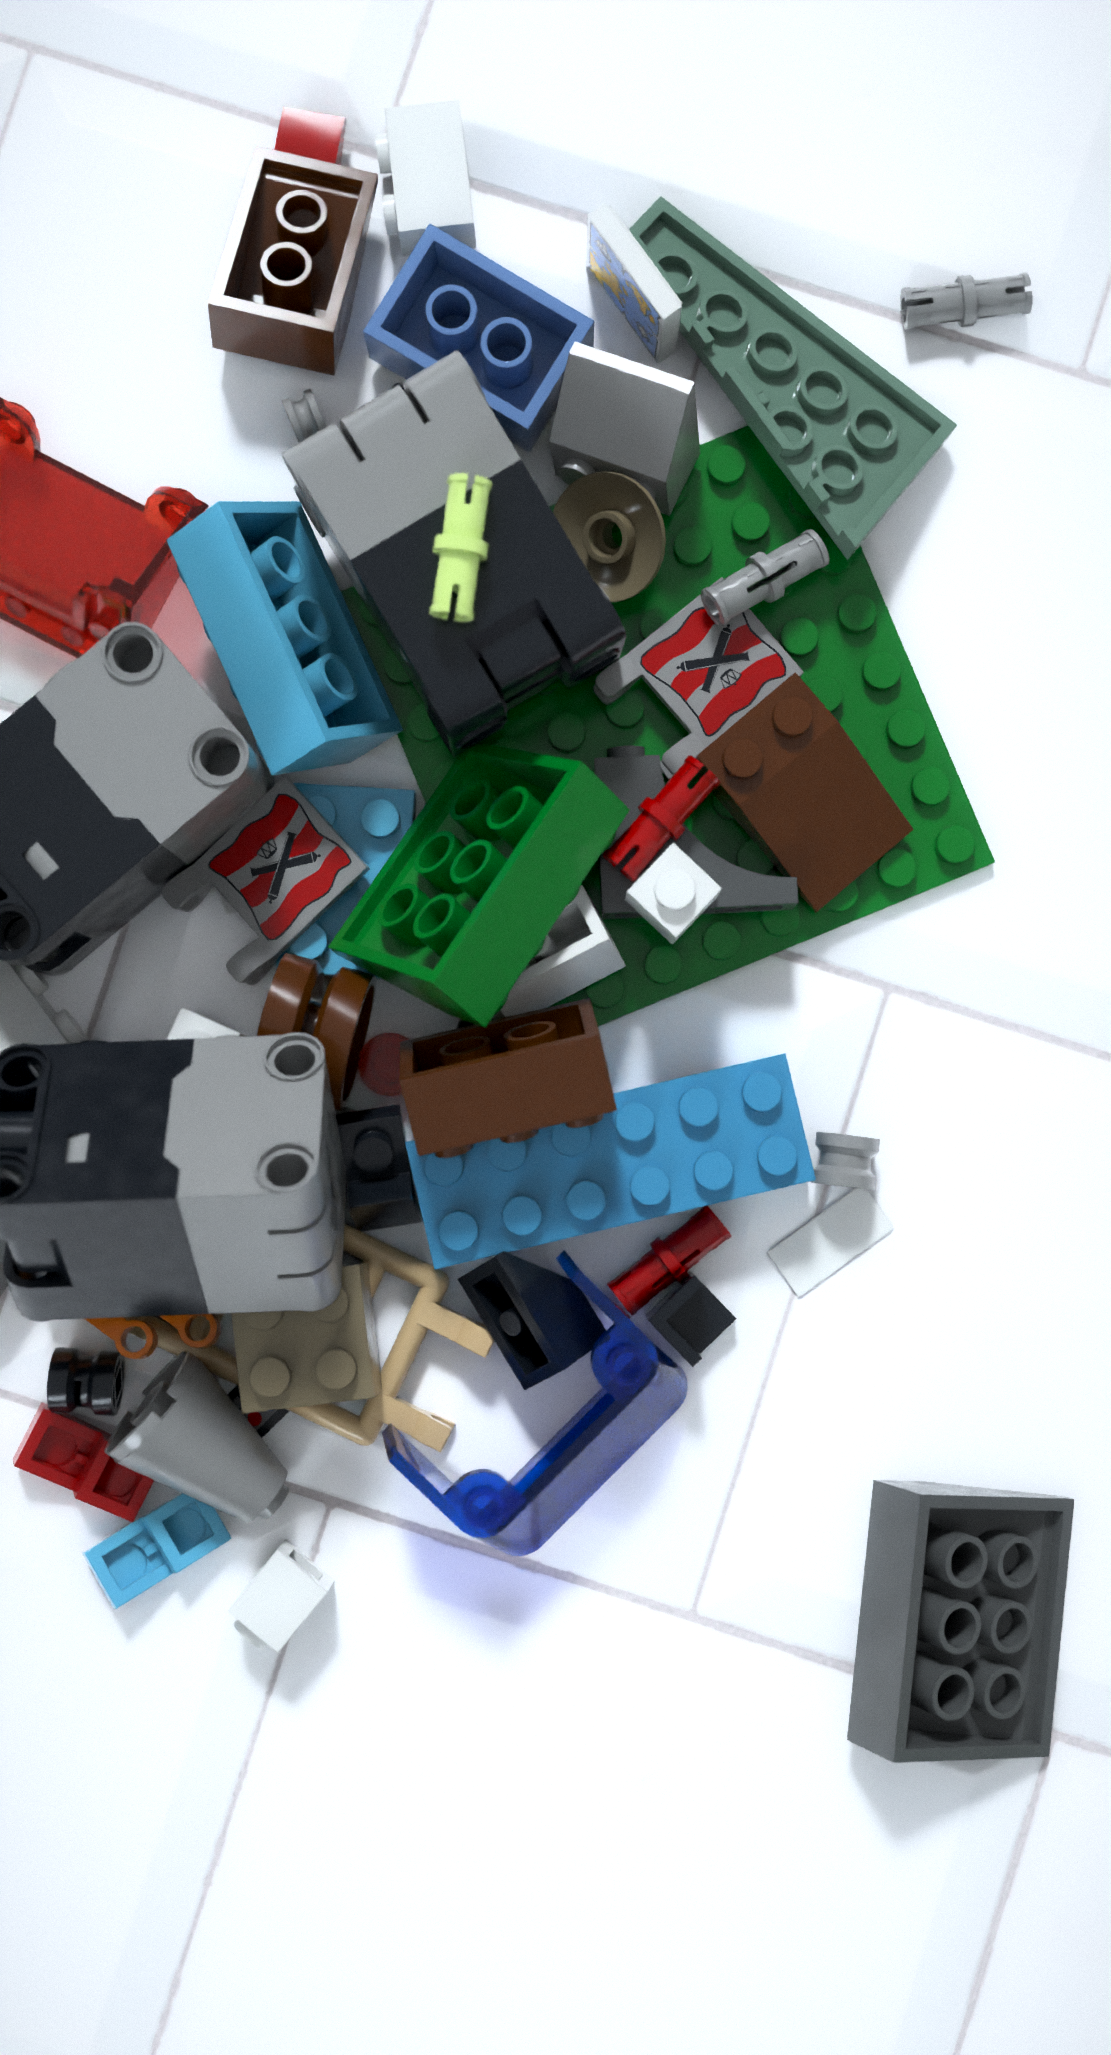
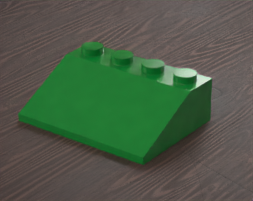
[328,743,630,1028]

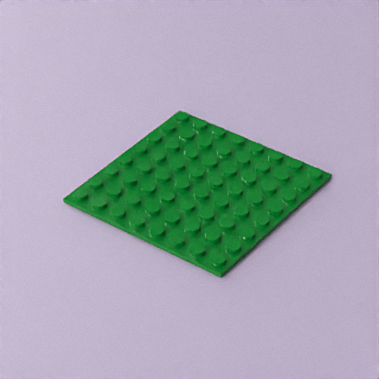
[341,425,995,1027]

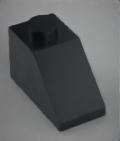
[457,1251,610,1391]

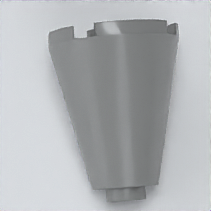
[104,1351,289,1523]

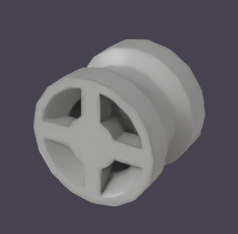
[811,1132,880,1190]

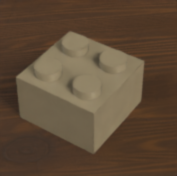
[231,1263,382,1414]

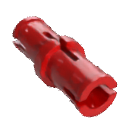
[602,755,720,882]
[607,1206,732,1316]

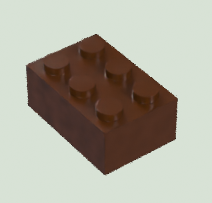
[399,998,617,1158]

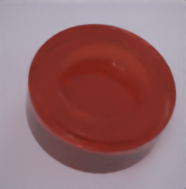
[358,1033,410,1097]

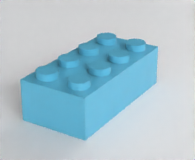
[166,501,403,776]

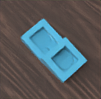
[82,1493,232,1609]

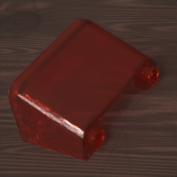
[0,397,209,658]

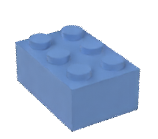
[363,223,595,453]

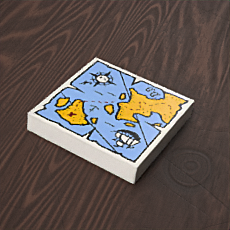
[586,202,683,364]

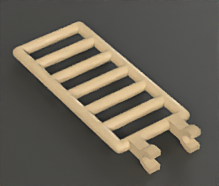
[125,1224,494,1452]

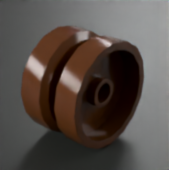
[257,953,376,1111]

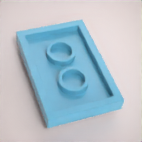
[276,783,416,979]

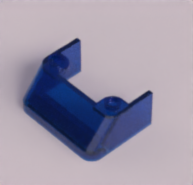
[381,1250,688,1556]

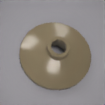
[553,471,666,602]

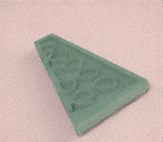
[629,196,957,560]

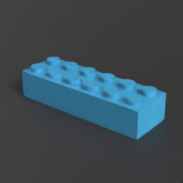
[405,1053,816,1270]

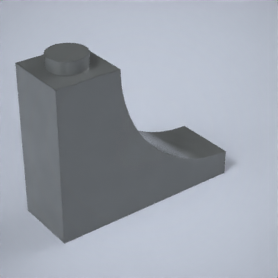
[594,746,798,920]

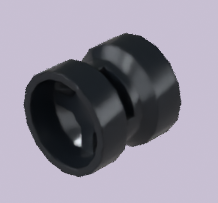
[47,1347,125,1416]

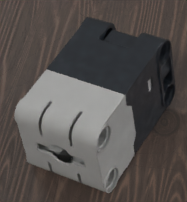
[281,350,626,758]
[0,622,275,976]
[0,1032,347,1322]

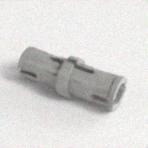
[900,272,1033,330]
[701,529,829,626]

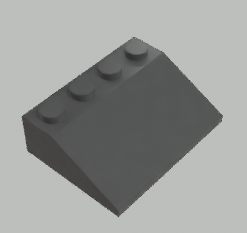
[847,1480,1074,1763]

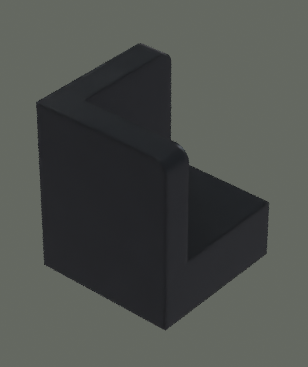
[646,1271,737,1367]

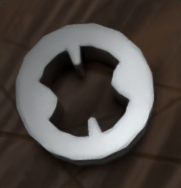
[281,389,326,443]

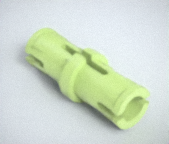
[429,473,493,622]

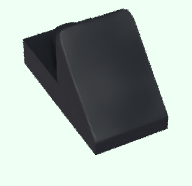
[336,1104,422,1232]

